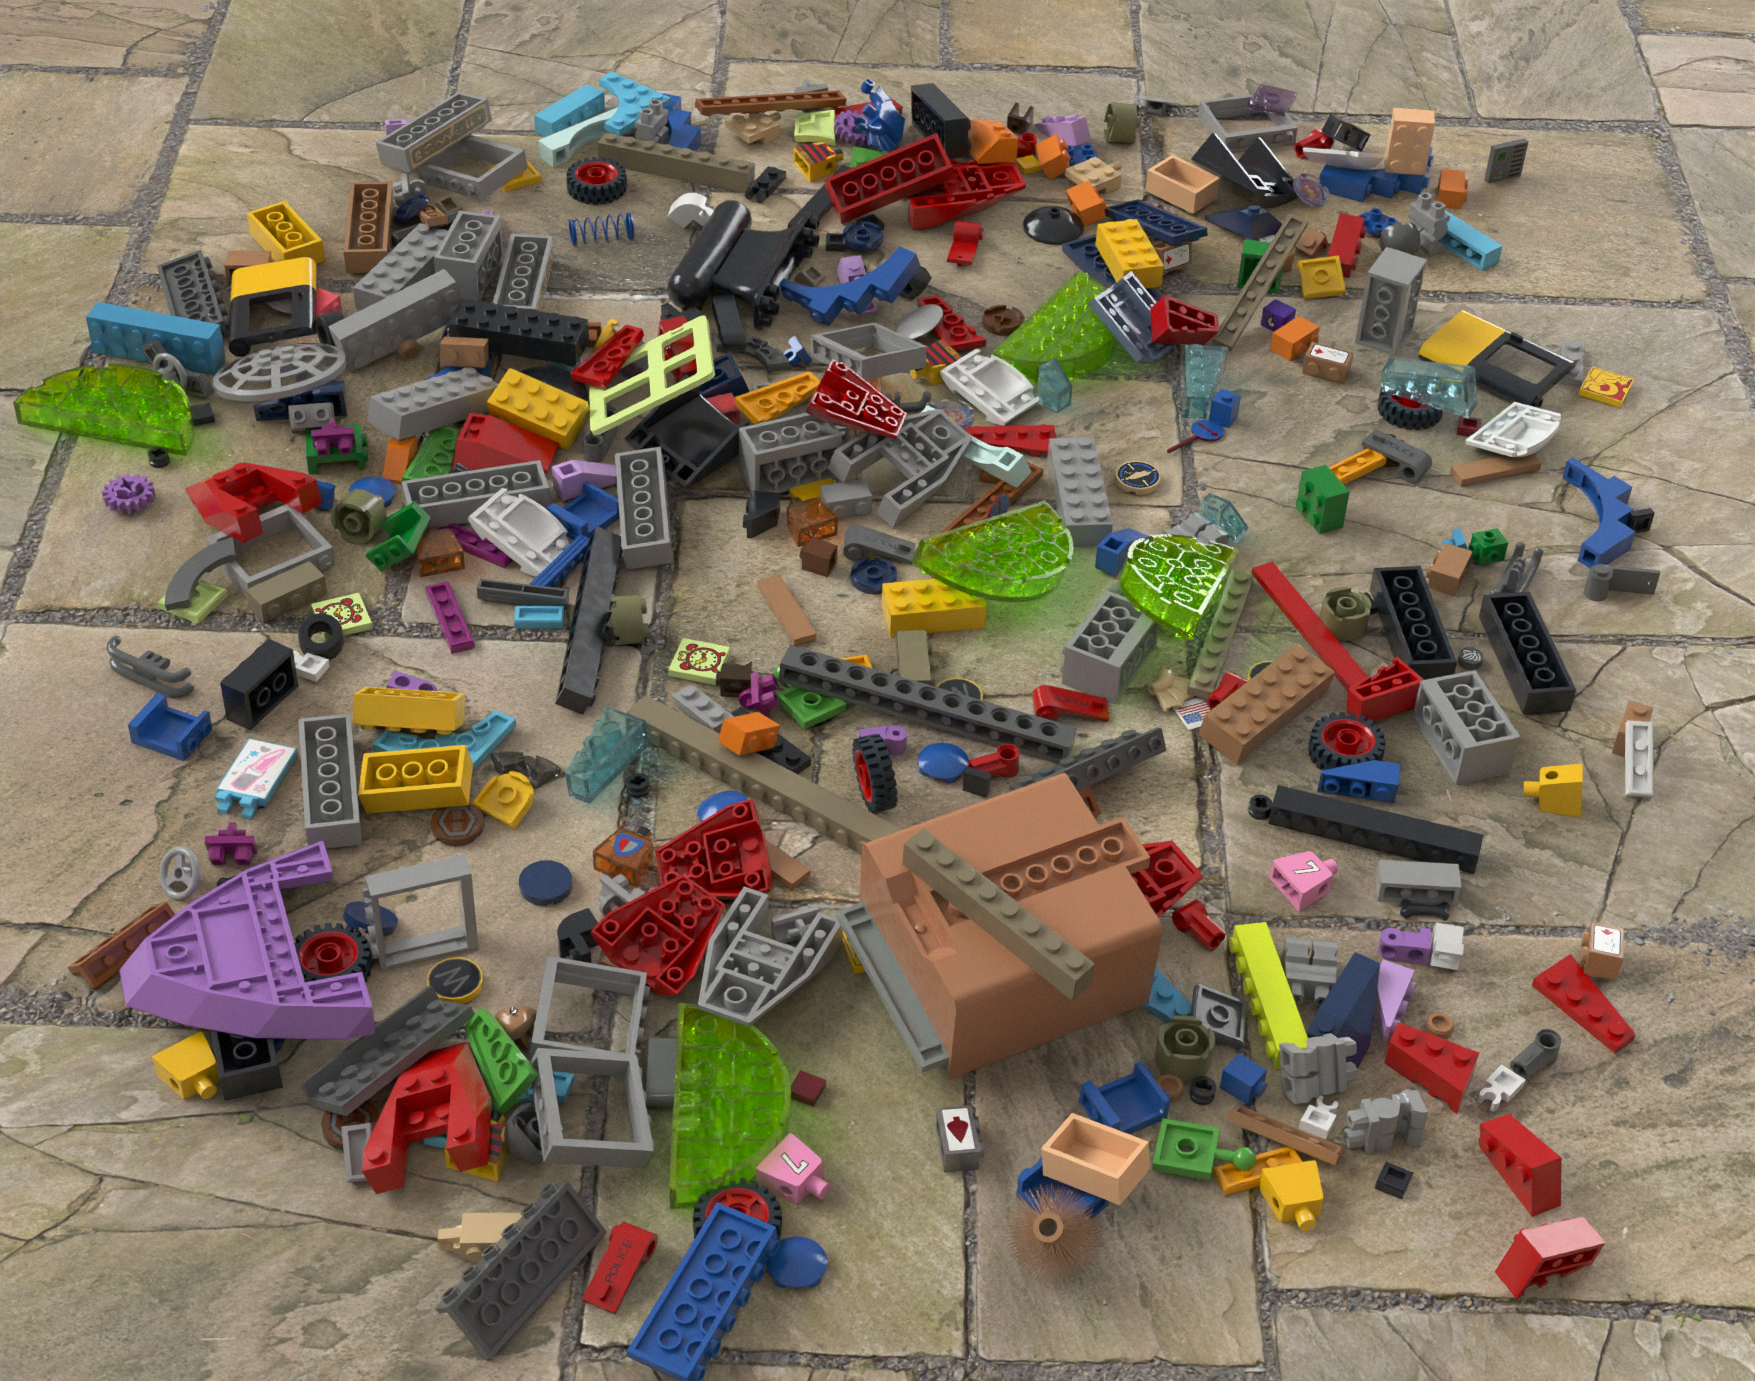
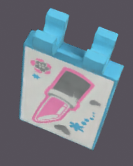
[215,738,298,820]

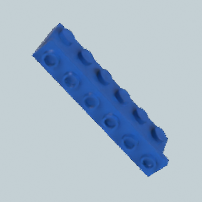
[627,1202,780,1381]

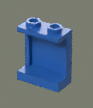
[547,481,620,540]
[128,693,212,761]
[1079,1061,1171,1135]
[1017,1156,1109,1228]

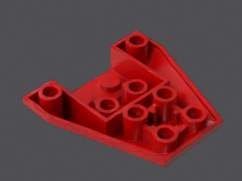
[805,359,907,439]
[452,413,559,474]
[655,799,773,899]
[591,874,725,997]

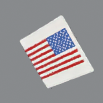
[1172,697,1211,730]

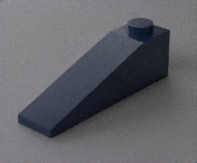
[1205,205,1282,240]
[1307,952,1380,1069]

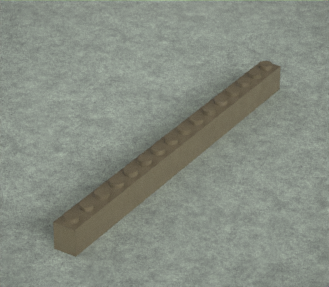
[627,695,903,855]

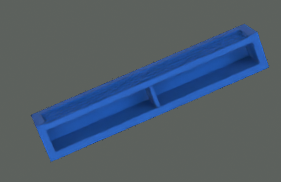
[530,534,589,588]

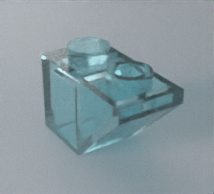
[1037,358,1073,414]
[1198,493,1248,543]

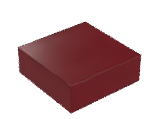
[1457,416,1481,437]
[788,1070,826,1107]

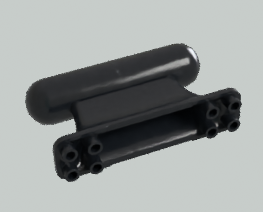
[667,200,820,330]

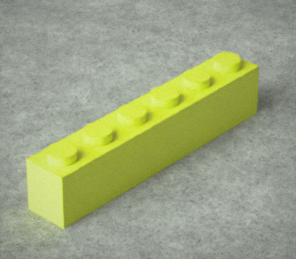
[1229,922,1308,1069]

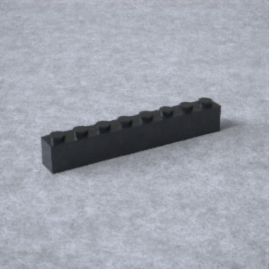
[1268,785,1484,874]

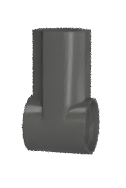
[1510,1029,1561,1081]

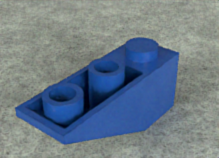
[1095,528,1150,576]
[1317,760,1400,803]

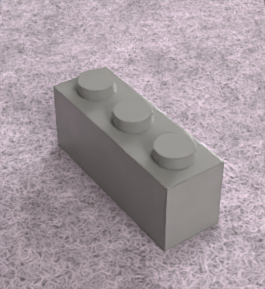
[1375,860,1462,906]

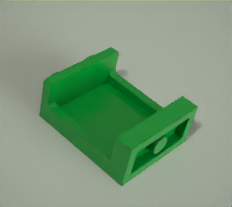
[306,424,368,475]
[365,501,431,571]

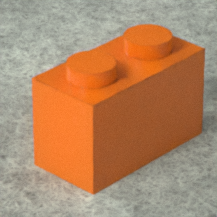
[1036,134,1071,180]
[1437,168,1468,210]
[1066,181,1107,227]
[1270,316,1319,361]
[718,712,780,756]

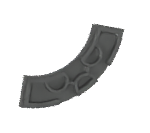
[712,333,789,372]
[141,340,215,397]
[165,537,237,611]

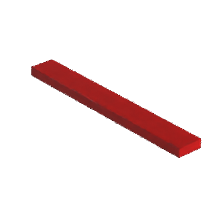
[1251,561,1367,691]

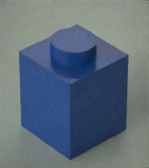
[1209,389,1241,428]
[1220,1053,1267,1105]

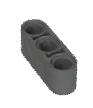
[583,406,618,463]
[646,1037,678,1108]

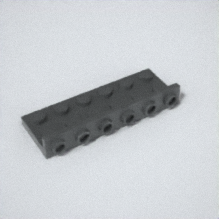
[157,250,230,338]
[1009,727,1167,791]
[301,986,475,1116]
[435,1182,607,1360]

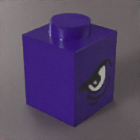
[1261,299,1296,332]

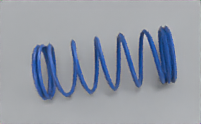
[569,212,634,246]

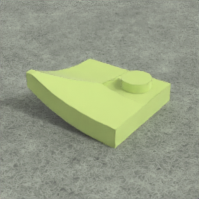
[794,110,836,146]

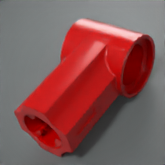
[1294,129,1334,159]
[1017,132,1038,157]
[1207,671,1249,710]
[968,744,1020,778]
[1172,899,1226,950]

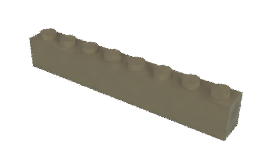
[598,133,755,193]
[902,828,1095,1001]

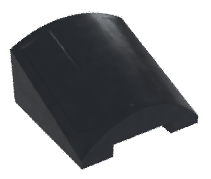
[1191,133,1303,208]
[624,375,750,490]

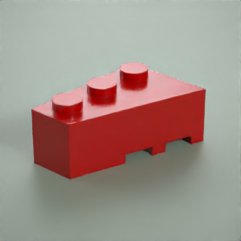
[1328,213,1367,278]
[1150,295,1219,345]
[657,316,697,382]
[1346,657,1424,721]
[1384,1022,1480,1114]
[1478,1113,1562,1217]
[1495,1217,1605,1299]

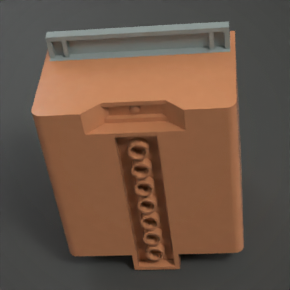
[836,773,1163,1080]

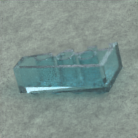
[1182,344,1228,419]
[1381,358,1477,418]
[565,706,650,804]

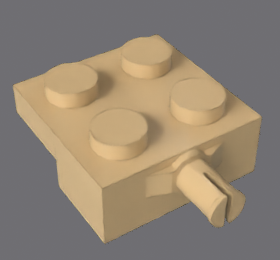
[725,112,781,144]
[1065,157,1122,194]

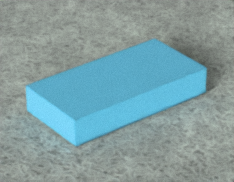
[514,606,564,629]

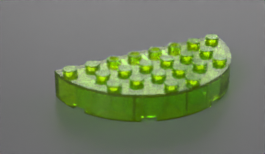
[992,271,1118,383]
[13,363,194,456]
[912,501,1073,602]
[1119,534,1239,640]
[669,1003,791,1209]

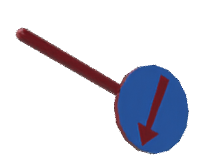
[1167,420,1224,453]
[961,493,1009,546]

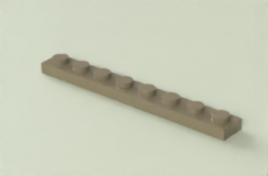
[1212,213,1308,352]
[1187,570,1254,699]

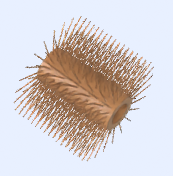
[1003,1184,1103,1289]

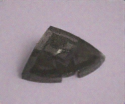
[491,751,561,789]

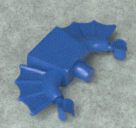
[854,79,905,153]

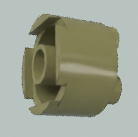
[1104,102,1140,144]
[331,489,387,545]
[1319,587,1371,642]
[611,594,649,645]
[1155,1015,1215,1081]

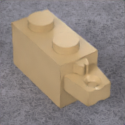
[438,1213,522,1262]

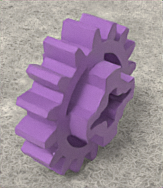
[834,110,868,147]
[102,474,156,514]

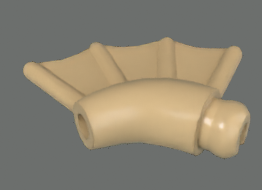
[1148,665,1194,712]

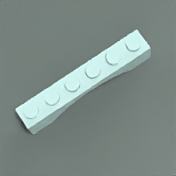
[538,107,637,168]
[921,405,1031,488]

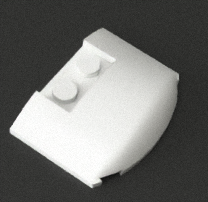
[1303,147,1384,169]
[940,349,1039,426]
[1465,402,1561,457]
[468,488,570,577]

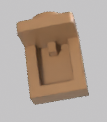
[1295,228,1329,259]

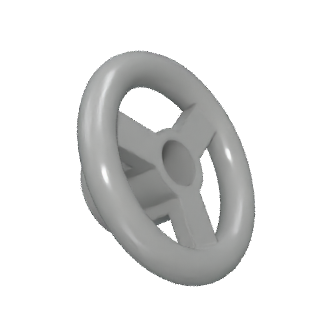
[153,353,188,394]
[159,846,201,901]

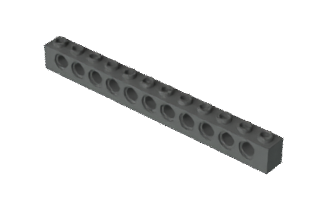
[779,644,1077,763]

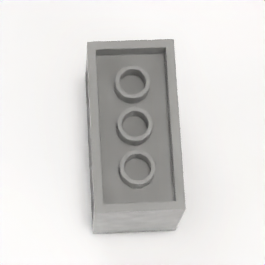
[434,211,503,302]
[1355,247,1427,356]
[739,413,842,493]
[1060,591,1161,704]
[1412,670,1521,785]

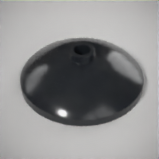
[1023,206,1084,245]

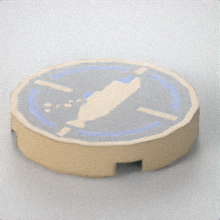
[1115,461,1161,496]

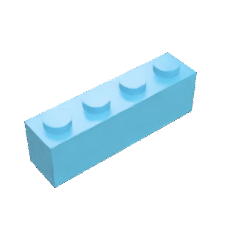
[534,84,605,137]
[1439,210,1502,271]

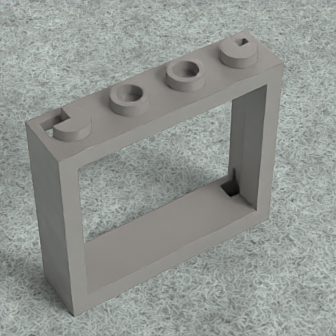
[1198,92,1298,153]
[417,135,528,200]
[811,323,927,380]
[206,505,335,598]
[362,854,479,971]
[528,956,650,1064]
[530,1048,656,1168]

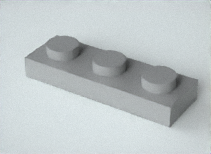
[1559,340,1584,387]
[672,684,734,733]

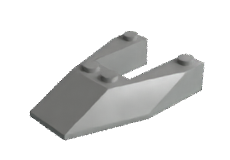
[828,409,972,528]
[698,887,843,1027]

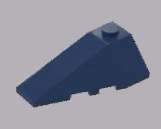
[690,352,750,399]
[253,380,347,421]

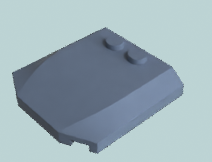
[1088,271,1176,364]

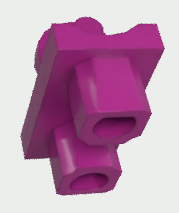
[311,419,356,456]
[739,671,780,718]
[204,822,258,865]

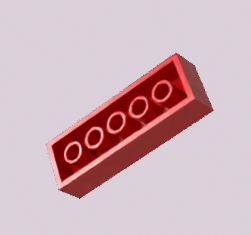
[824,133,953,224]

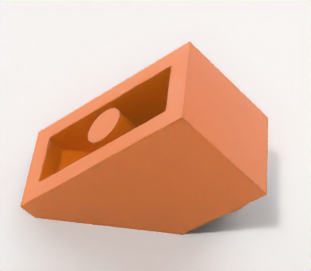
[382,435,418,485]

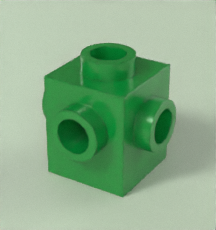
[1468,528,1508,566]

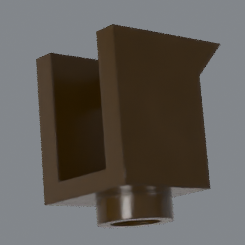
[1007,102,1034,133]
[716,661,753,697]

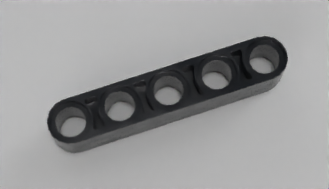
[712,294,746,352]

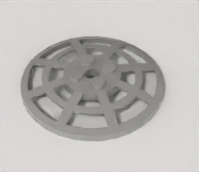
[213,343,347,402]

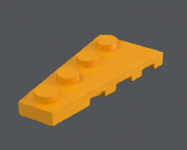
[734,371,820,424]

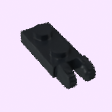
[745,166,786,203]

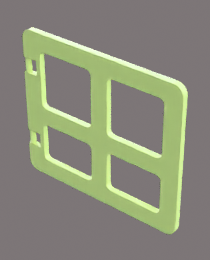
[589,316,715,435]

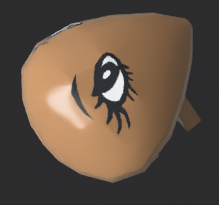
[495,1006,537,1051]

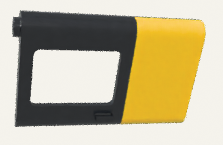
[228,257,316,357]
[1418,310,1576,408]

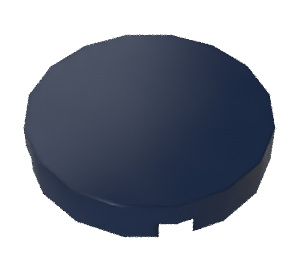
[393,192,430,224]
[842,222,884,251]
[850,558,898,594]
[519,860,572,905]
[343,901,398,936]

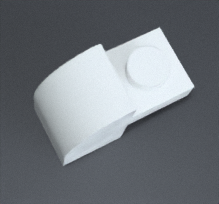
[667,193,713,229]
[1430,923,1464,970]

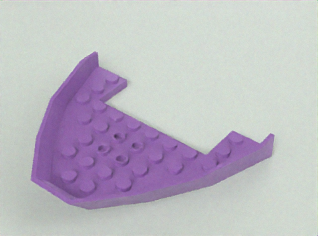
[119,840,375,1039]

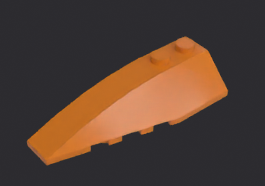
[968,119,1018,163]

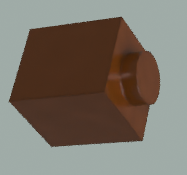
[799,537,838,577]

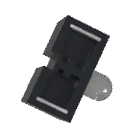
[1321,113,1371,152]

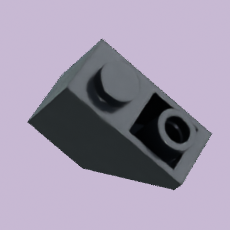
[743,491,780,538]

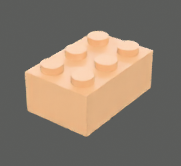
[1384,108,1435,175]
[1146,155,1220,214]
[1041,1113,1150,1205]

